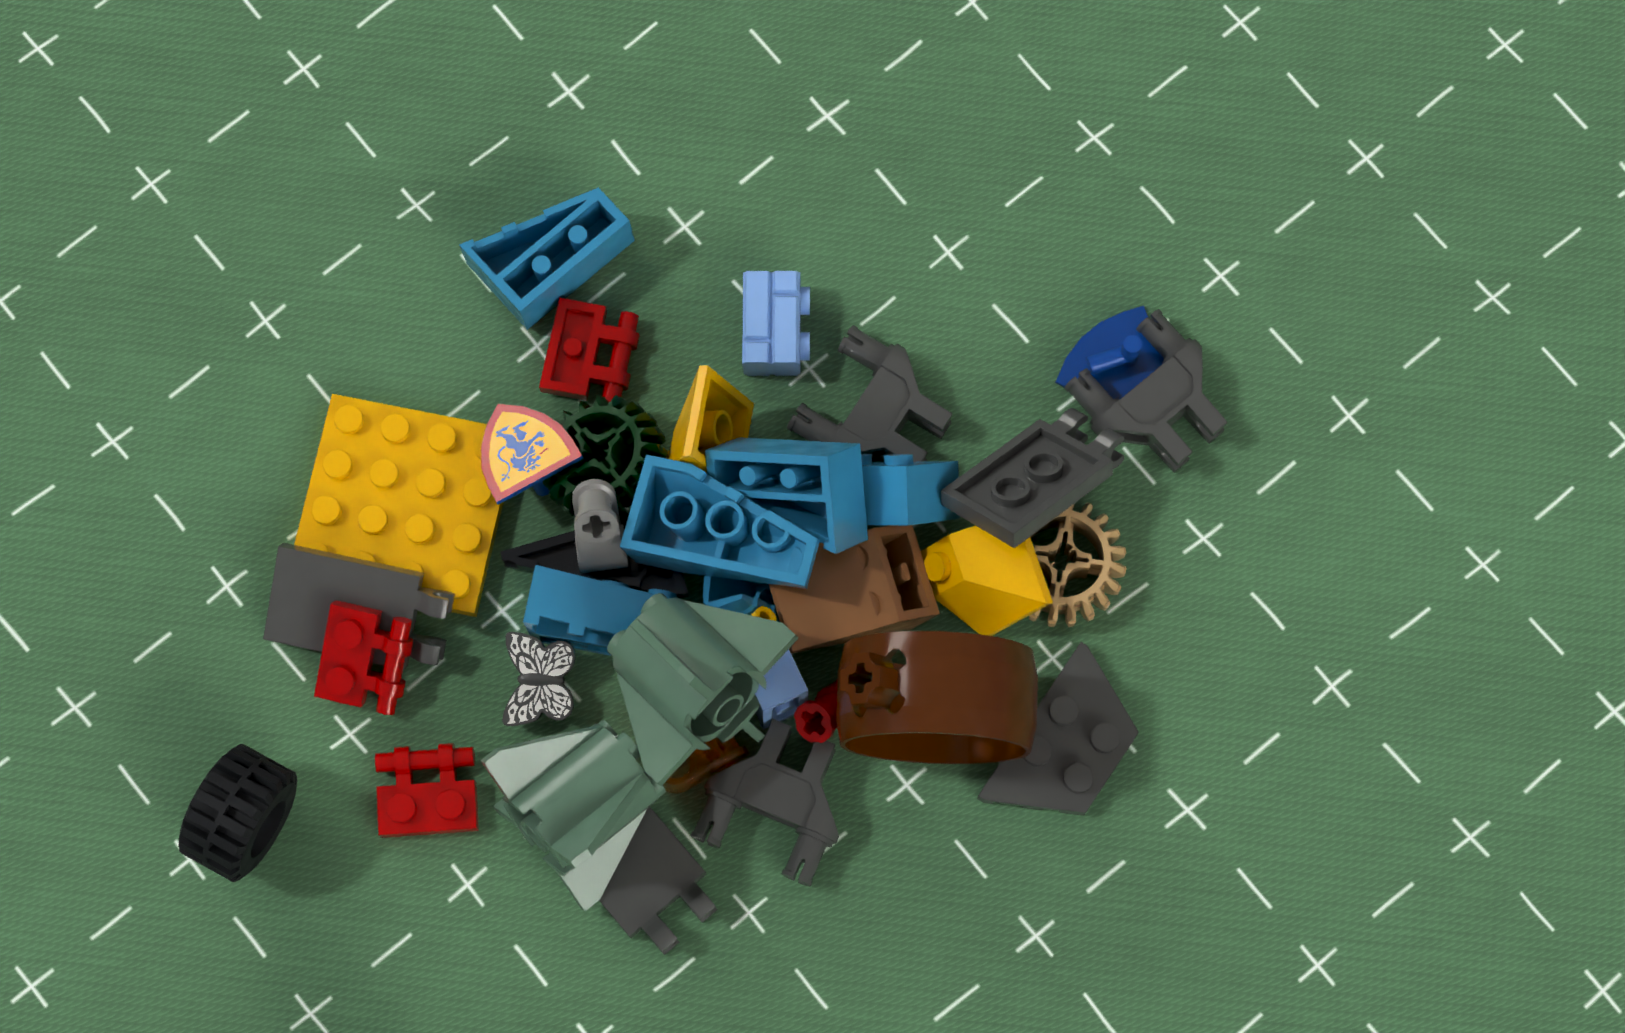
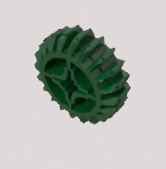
[542,395,669,519]

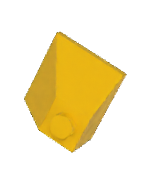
[668,365,754,473]
[921,525,1053,636]

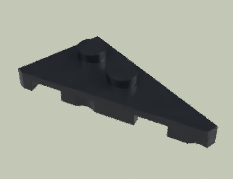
[500,517,689,598]

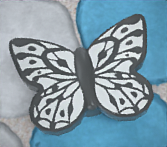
[502,632,576,726]

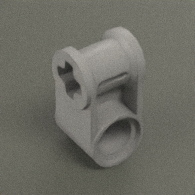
[572,479,629,574]

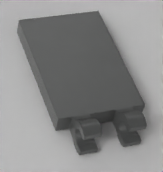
[941,408,1124,548]
[263,543,455,670]
[599,807,717,955]

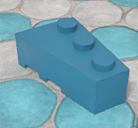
[459,187,635,330]
[705,437,868,554]
[861,454,960,526]
[523,565,677,656]

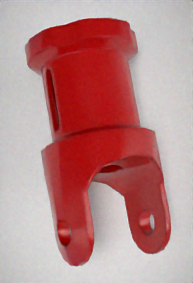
[794,679,838,743]

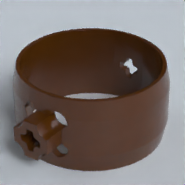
[836,631,1038,764]

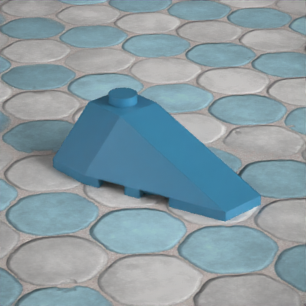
[620,455,820,589]

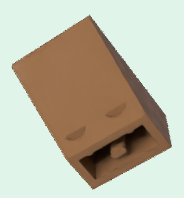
[769,525,940,653]

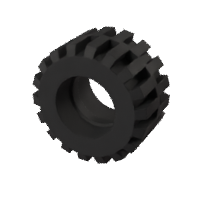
[178,744,297,882]

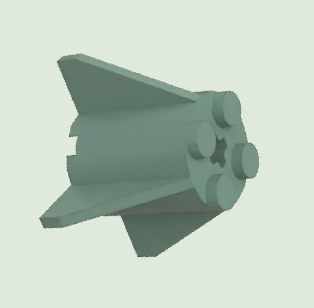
[607,593,798,786]
[480,720,666,911]

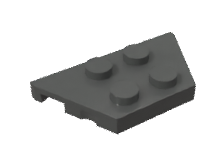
[977,642,1139,816]

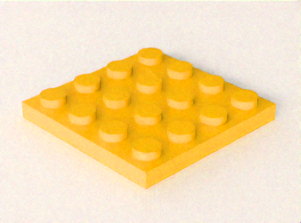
[294,394,503,617]

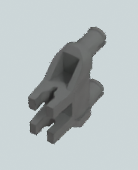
[1064,309,1227,473]
[787,325,952,462]
[690,719,839,887]

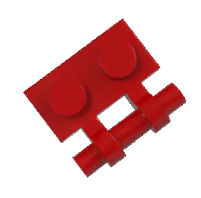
[539,297,640,402]
[314,600,413,715]
[375,743,479,838]

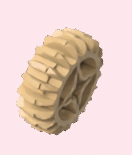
[1029,503,1127,627]

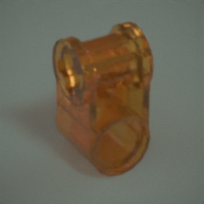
[663,736,749,794]

